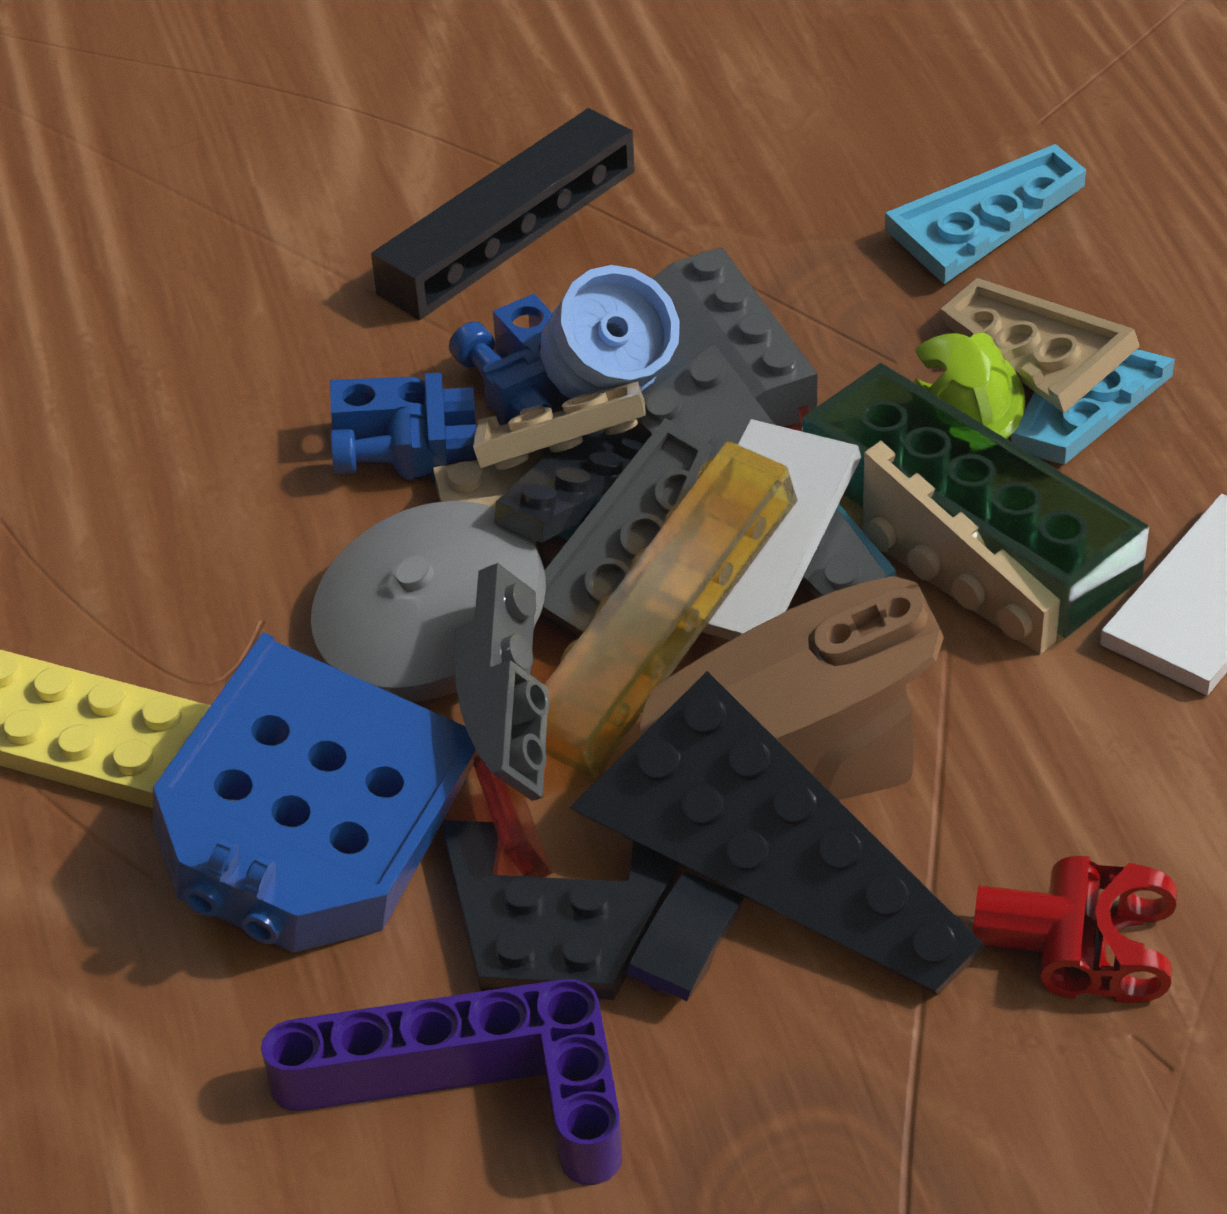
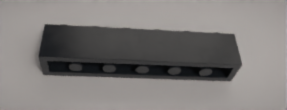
[371,108,635,320]

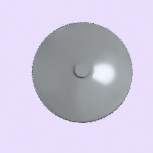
[311,501,546,702]

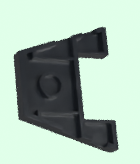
[443,820,682,1000]

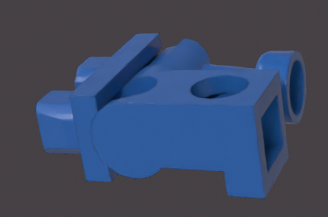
[449,293,570,425]
[330,373,477,482]

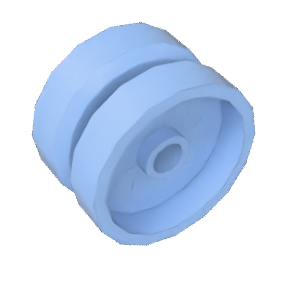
[540,265,680,399]

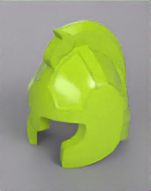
[913,332,1026,451]

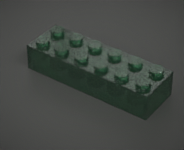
[802,363,1149,639]

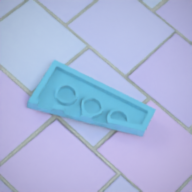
[885,144,1086,284]

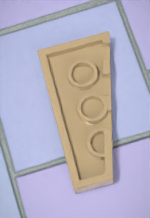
[941,278,1140,413]

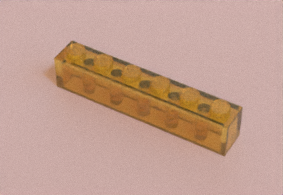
[545,440,798,779]

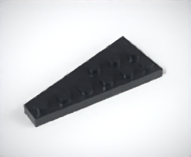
[570,671,986,995]

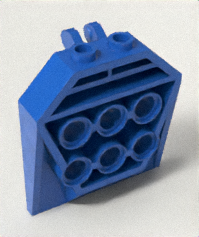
[152,632,479,952]

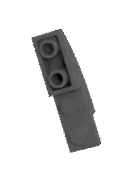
[454,563,550,801]

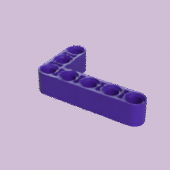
[261,979,622,1185]

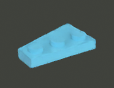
[1011,349,1175,465]

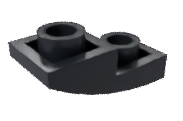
[626,871,744,1002]

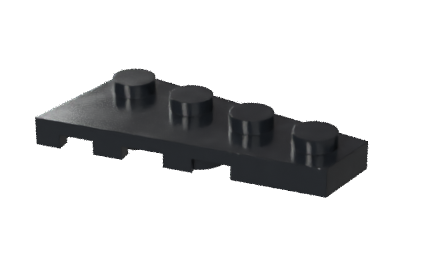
[494,429,648,542]

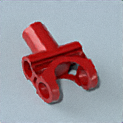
[973,856,1177,1003]

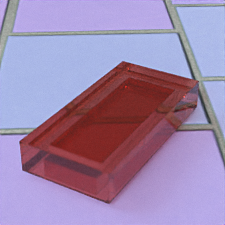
[473,755,553,877]

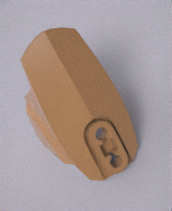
[640,576,944,800]

